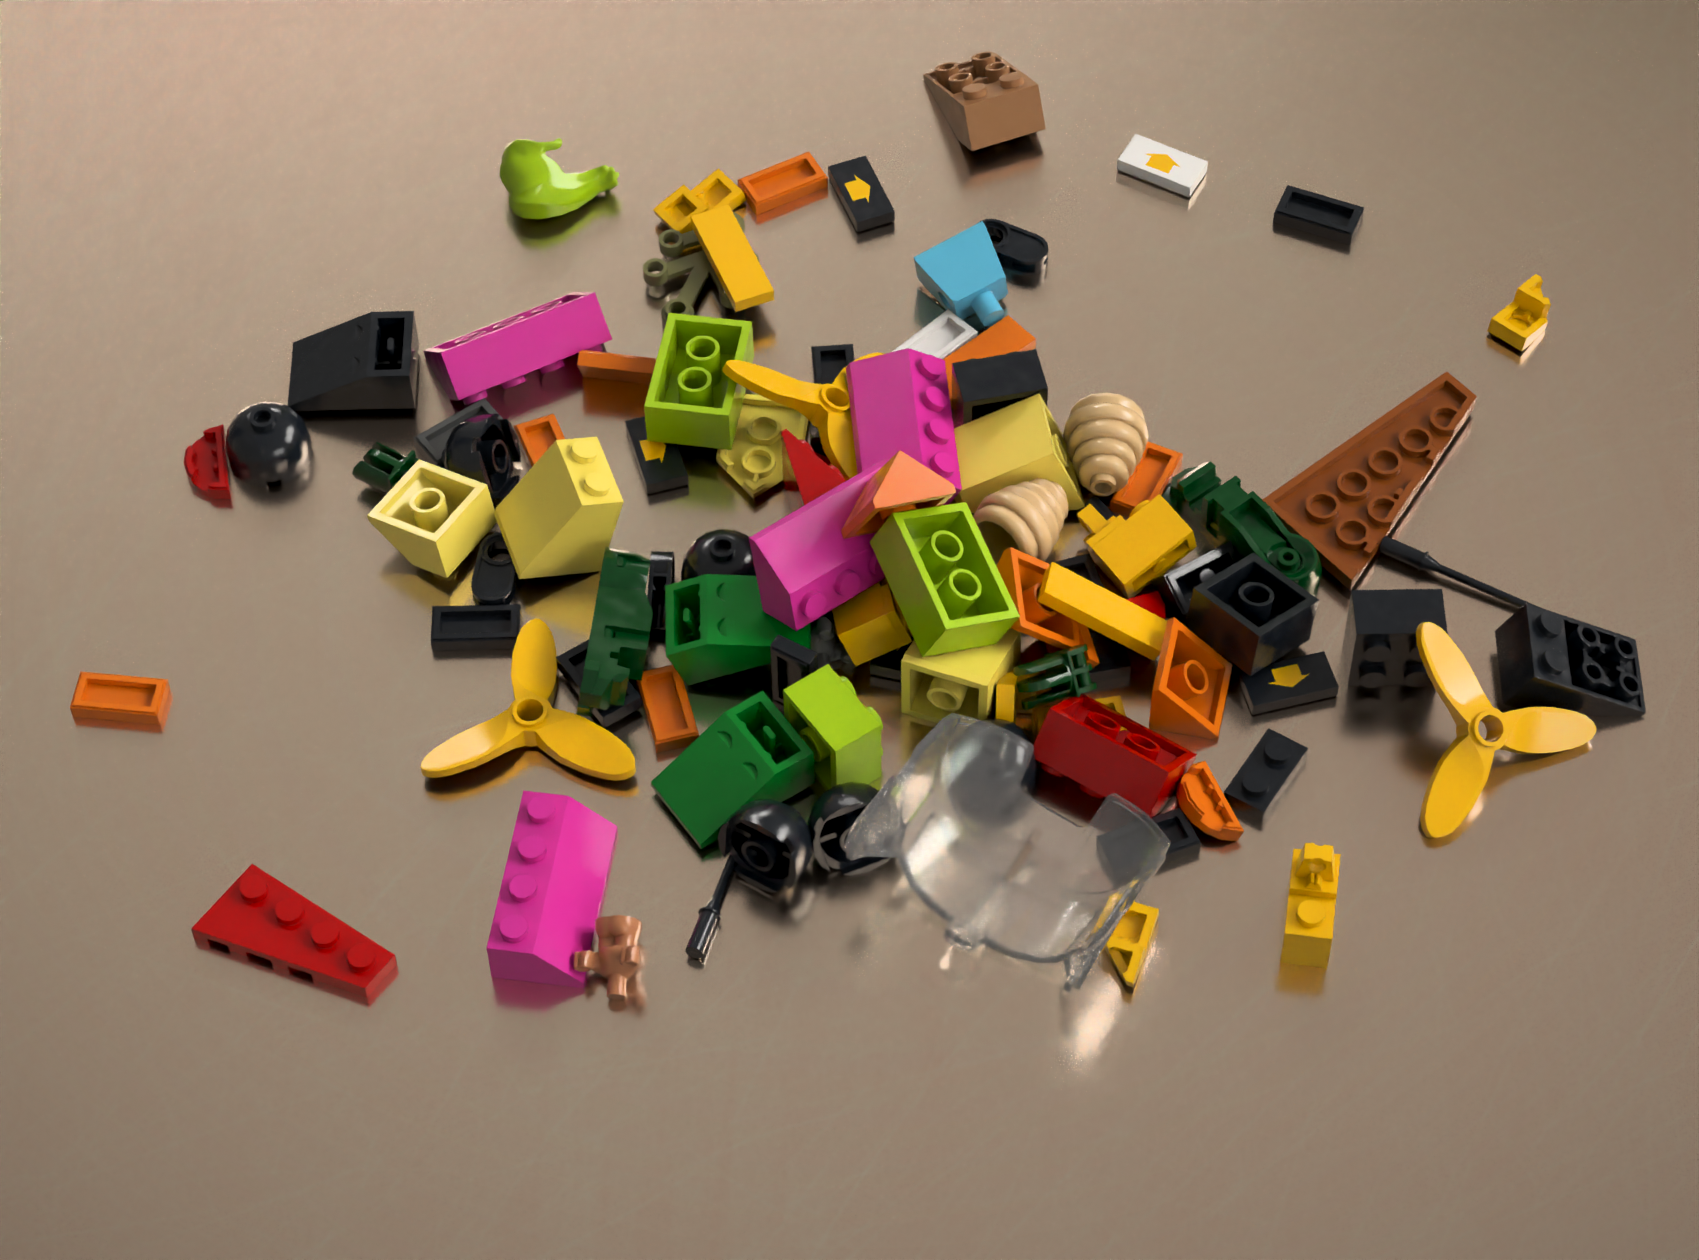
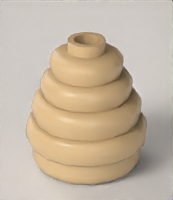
[1063,393,1149,496]
[973,478,1068,566]

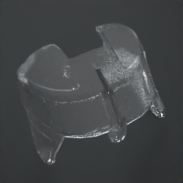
[844,713,1171,993]

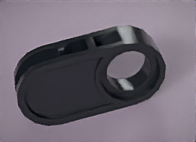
[978,219,1048,276]
[471,532,519,605]
[647,551,675,630]

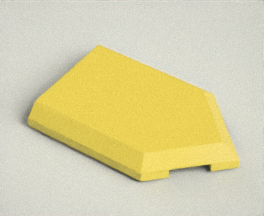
[716,394,809,499]

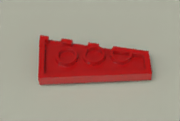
[191,864,397,998]

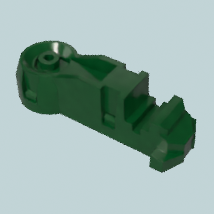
[1162,461,1322,597]
[576,547,653,717]

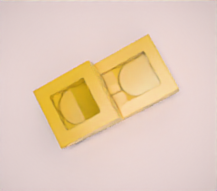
[653,168,746,234]

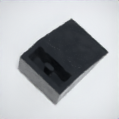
[288,311,419,411]
[1495,603,1646,716]

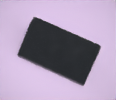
[1150,541,1240,616]

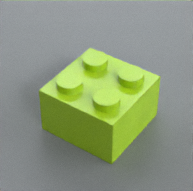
[783,664,883,790]

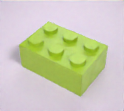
[644,313,754,450]
[870,502,1020,657]

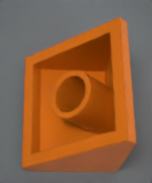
[841,450,956,539]
[997,547,1080,649]
[1149,617,1233,739]

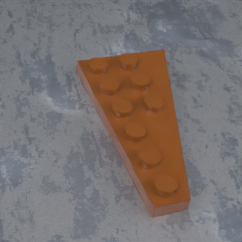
[1262,371,1477,591]

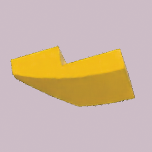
[1487,274,1551,351]
[996,671,1039,724]
[1100,896,1159,987]

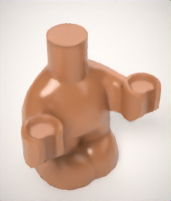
[573,915,642,999]

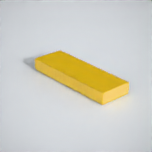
[690,204,774,312]
[1037,562,1167,661]

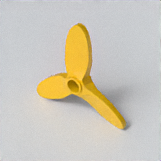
[722,352,884,481]
[420,618,636,781]
[1416,622,1596,839]

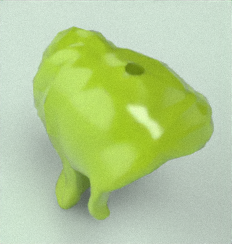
[500,138,619,219]

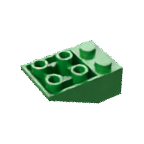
[665,574,812,685]
[651,691,815,849]

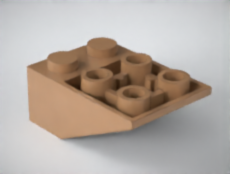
[923,51,1046,151]

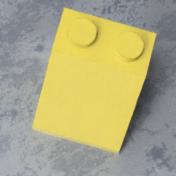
[954,393,1085,514]
[494,437,624,579]
[901,628,1021,731]

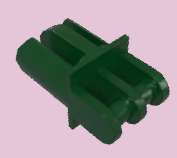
[352,441,419,494]
[1013,644,1097,711]

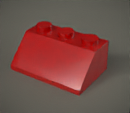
[1032,694,1197,820]

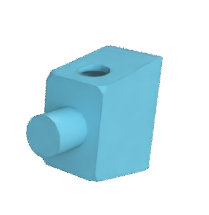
[913,221,1008,326]

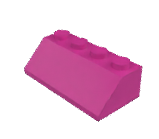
[423,292,612,404]
[846,348,962,505]
[749,458,890,631]
[486,790,618,988]

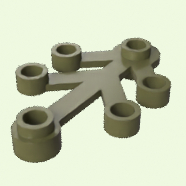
[643,212,759,330]

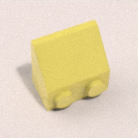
[367,459,497,578]

